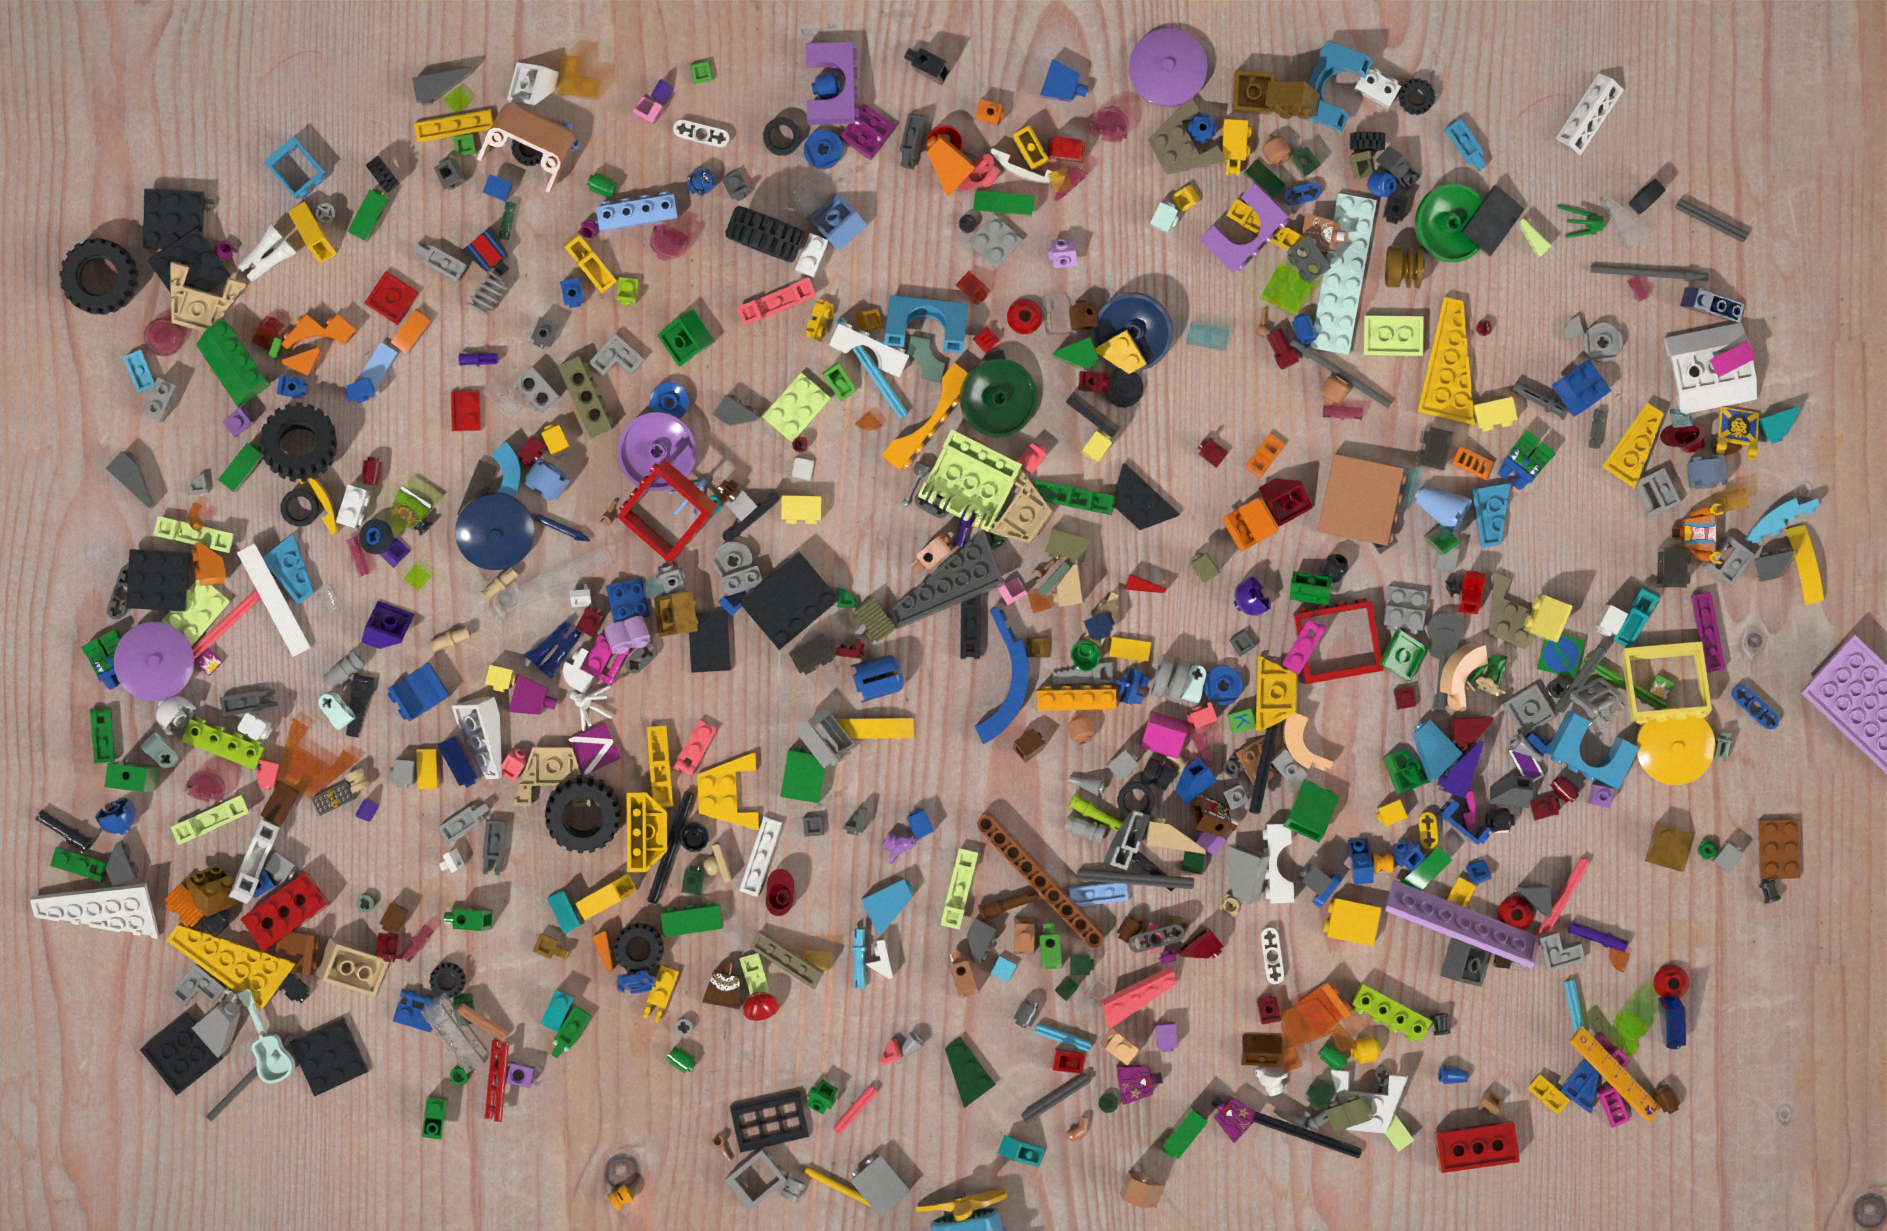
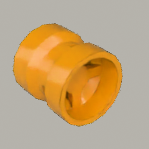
[1372,854,1393,873]
[607,1184,634,1211]

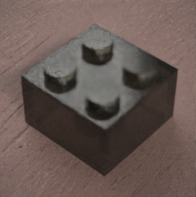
[1415,427,1453,472]
[1657,548,1691,588]
[789,634,835,675]

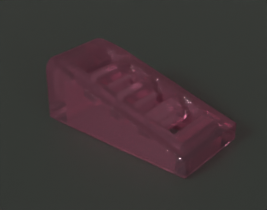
[1053,166,1088,202]
[1189,726,1213,768]

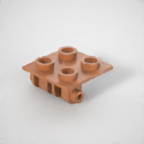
[1236,736,1279,786]

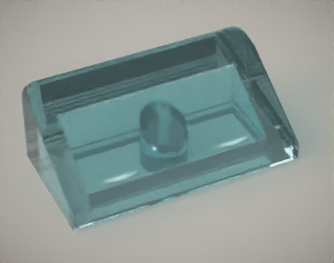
[1186,324,1229,351]

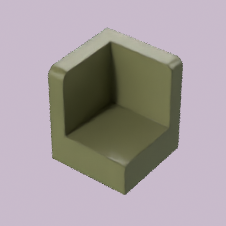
[1349,151,1373,180]

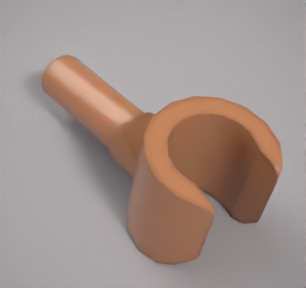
[1256,309,1269,338]
[598,500,617,527]
[1030,559,1055,582]
[712,1136,732,1161]

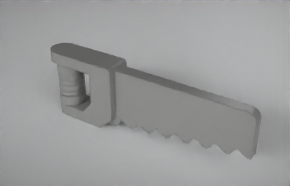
[1053,662,1117,685]

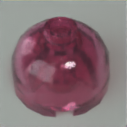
[1089,106,1129,142]
[650,224,690,261]
[144,317,184,357]
[184,768,225,803]

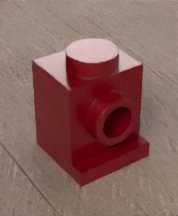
[1078,371,1110,393]
[517,435,548,466]
[1256,994,1281,1025]

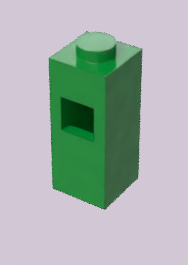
[348,189,389,242]
[218,442,264,492]

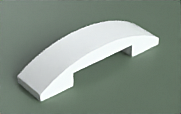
[990,148,1065,184]

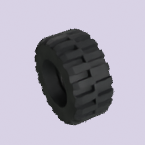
[725,206,805,263]
[59,238,139,315]
[260,403,337,482]
[545,775,621,854]

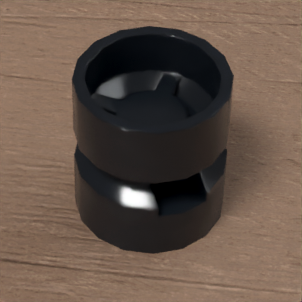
[1140,757,1175,791]

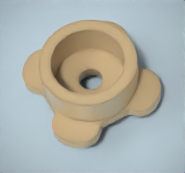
[1219,894,1242,917]

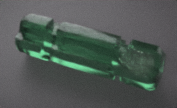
[498,201,516,240]

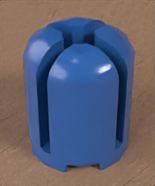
[850,655,904,703]

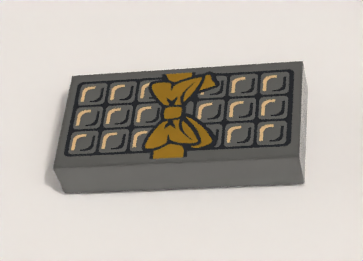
[311,781,356,816]

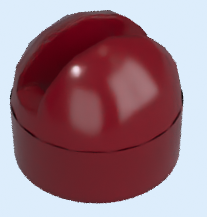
[1476,320,1492,336]
[792,436,809,453]

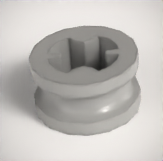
[675,1018,693,1036]

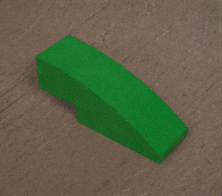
[973,191,1034,217]
[1424,525,1460,555]
[1400,846,1452,890]

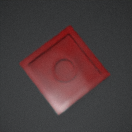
[364,271,419,325]

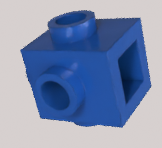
[1188,114,1217,143]
[1391,837,1426,872]

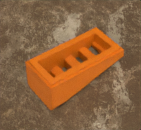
[1450,446,1494,480]
[592,930,614,972]

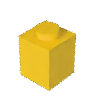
[541,423,570,455]
[1375,799,1408,827]

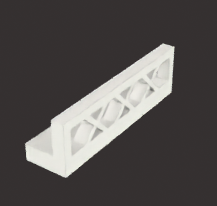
[1556,73,1624,155]

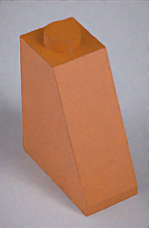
[926,133,975,197]

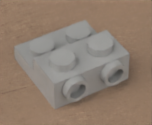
[1382,586,1428,634]

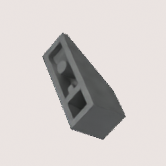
[412,67,473,105]
[106,451,155,509]

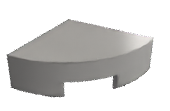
[1564,316,1584,340]
[188,473,209,495]

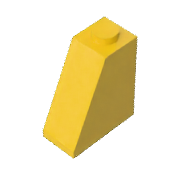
[288,202,337,264]
[575,873,637,920]

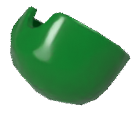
[1070,639,1100,672]

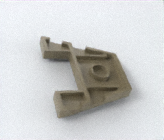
[1148,99,1227,175]
[1488,572,1565,650]

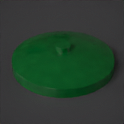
[960,358,1037,438]

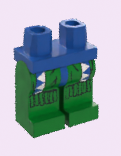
[1497,430,1556,491]
[81,630,122,690]

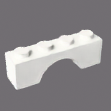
[825,321,909,377]
[229,820,279,904]
[1262,823,1294,904]

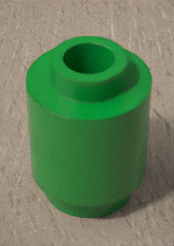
[587,172,617,197]
[1317,1042,1348,1070]
[666,1046,697,1074]

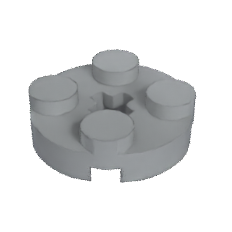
[1582,323,1623,362]
[714,542,753,577]

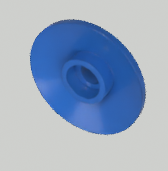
[650,382,689,419]

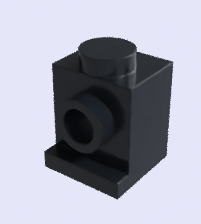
[1382,193,1409,224]
[277,973,310,1004]

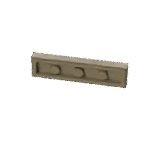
[750,930,824,989]

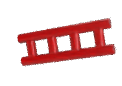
[485,1040,509,1122]

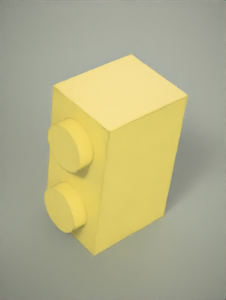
[1473,397,1518,432]
[1081,430,1112,463]
[781,496,821,524]

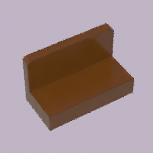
[260,782,300,827]
[1241,1034,1282,1067]

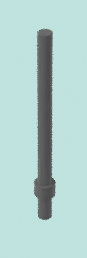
[1590,265,1709,282]
[1290,338,1392,408]
[206,1032,295,1122]

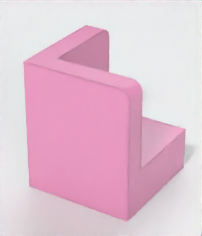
[632,97,663,125]
[997,577,1028,605]

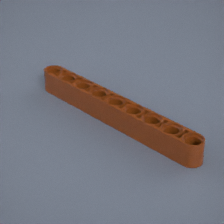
[977,813,1104,948]

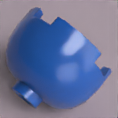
[95,798,136,835]

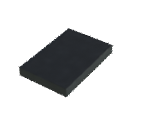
[1461,185,1525,256]
[1066,391,1120,438]
[689,612,731,673]

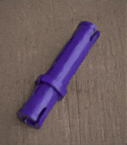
[1568,921,1628,952]

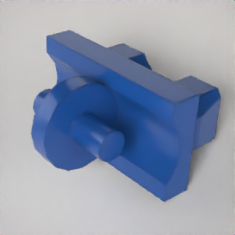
[1115,668,1150,705]

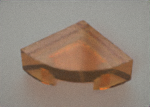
[855,411,882,431]
[1028,594,1052,613]
[1609,948,1630,973]

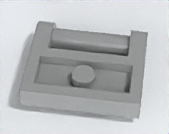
[1636,468,1681,518]
[1703,534,1755,587]
[1570,677,1624,718]

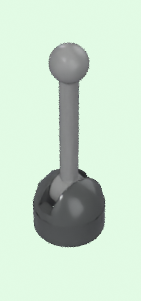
[901,461,931,507]

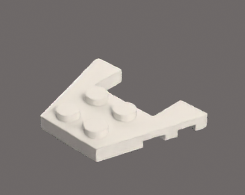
[1331,1069,1408,1134]

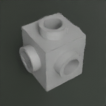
[656,561,686,595]

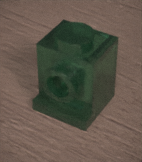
[1290,146,1321,179]

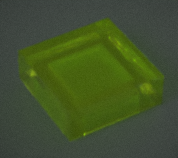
[443,87,471,115]
[403,564,432,591]

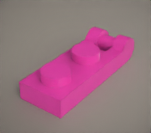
[1281,617,1327,675]

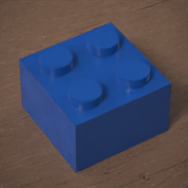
[1551,359,1611,417]

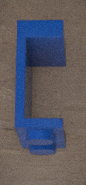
[388,663,451,721]
[1437,799,1490,845]

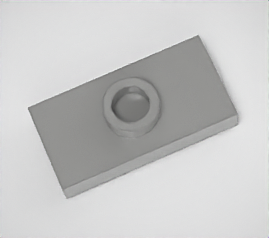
[1271,747,1309,789]

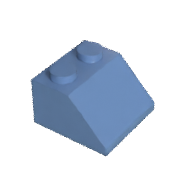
[809,194,868,252]

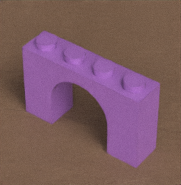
[805,42,859,125]
[1200,182,1290,272]

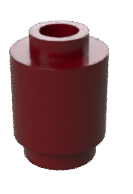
[361,457,383,486]
[1550,774,1580,803]

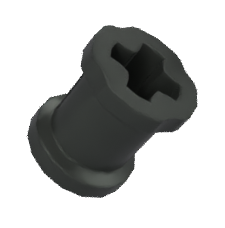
[1547,680,1567,698]
[1758,880,1781,904]
[1431,1013,1451,1036]

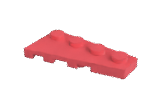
[1101,966,1177,1029]

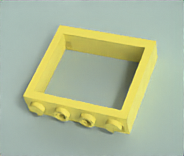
[1621,642,1712,724]

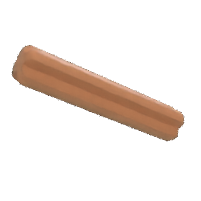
[457,1003,508,1041]

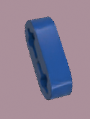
[1284,183,1321,206]
[1312,873,1343,908]

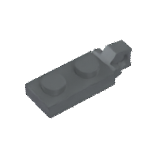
[900,113,927,170]

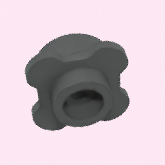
[1223,756,1244,779]

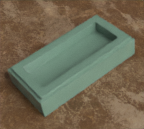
[1038,562,1070,596]

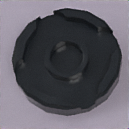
[1105,369,1144,408]

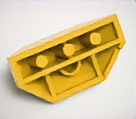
[627,793,667,872]

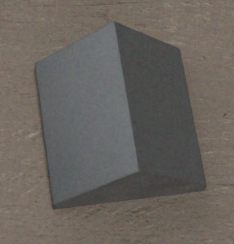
[1515,885,1552,918]

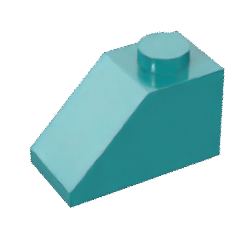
[1759,406,1800,444]
[540,988,575,1032]
[998,1135,1045,1167]

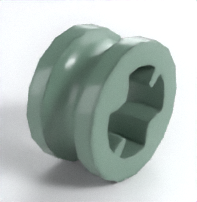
[356,894,375,912]

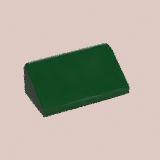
[1244,159,1286,199]

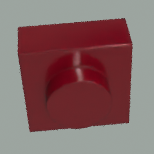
[1393,687,1416,710]

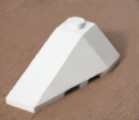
[452,697,502,779]

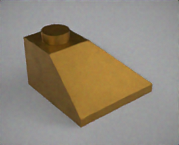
[1645,824,1694,872]

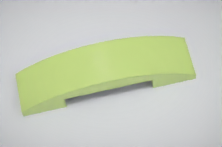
[153,516,234,553]
[170,795,250,845]
[940,848,978,930]

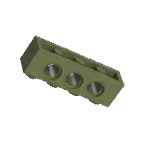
[558,356,614,439]

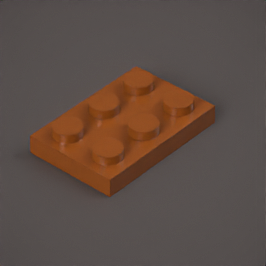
[1758,819,1800,879]

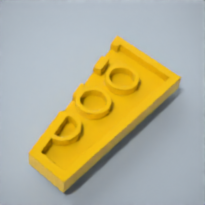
[1602,402,1664,489]

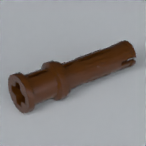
[977,889,1038,922]

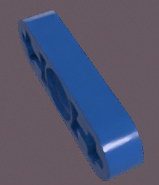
[1731,685,1779,729]

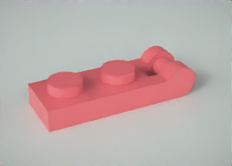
[674,720,717,777]

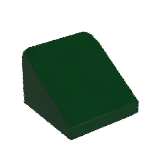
[1182,851,1205,874]
[1055,976,1079,1001]

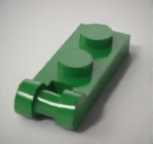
[90,707,115,764]
[50,847,108,882]

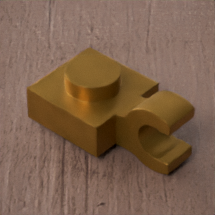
[533,933,570,959]

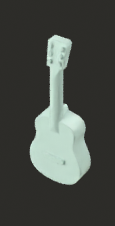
[238,989,295,1083]

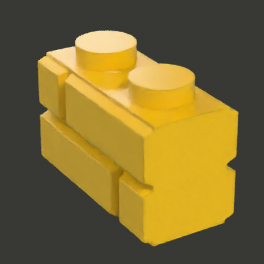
[1012,125,1049,171]

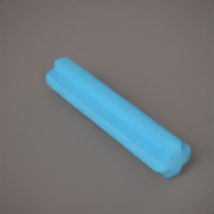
[1564,980,1584,1033]
[1035,1023,1092,1051]

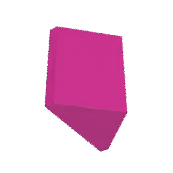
[1140,711,1188,759]

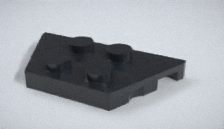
[1113,463,1180,531]

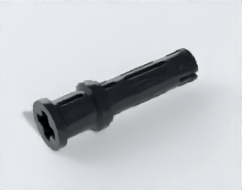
[35,809,94,854]

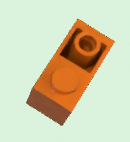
[191,542,226,586]

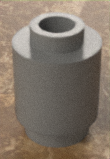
[1014,998,1040,1029]

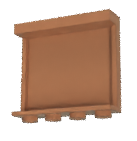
[1317,454,1406,546]

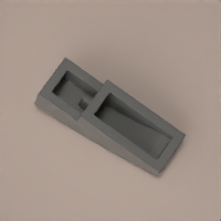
[1103,810,1150,870]

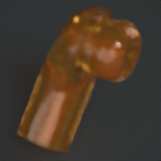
[187,503,203,531]

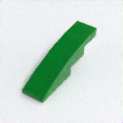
[1034,480,1116,516]

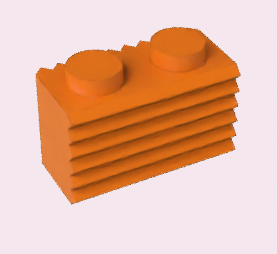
[164,882,204,927]

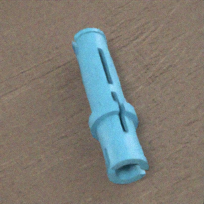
[851,928,867,989]

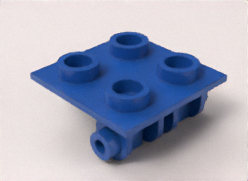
[606,578,650,623]

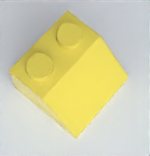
[1524,594,1573,642]

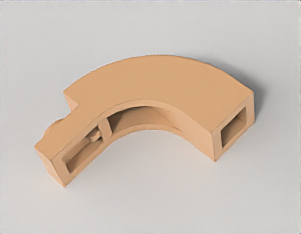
[1440,642,1488,712]
[1283,714,1333,771]

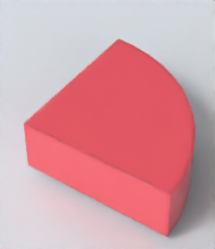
[882,1039,902,1065]

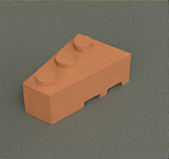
[1120,1170,1165,1208]

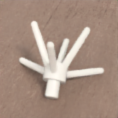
[570,685,612,732]

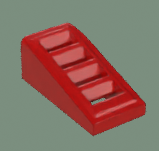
[1124,574,1167,593]

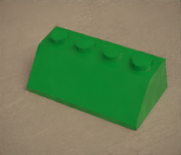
[196,318,271,408]

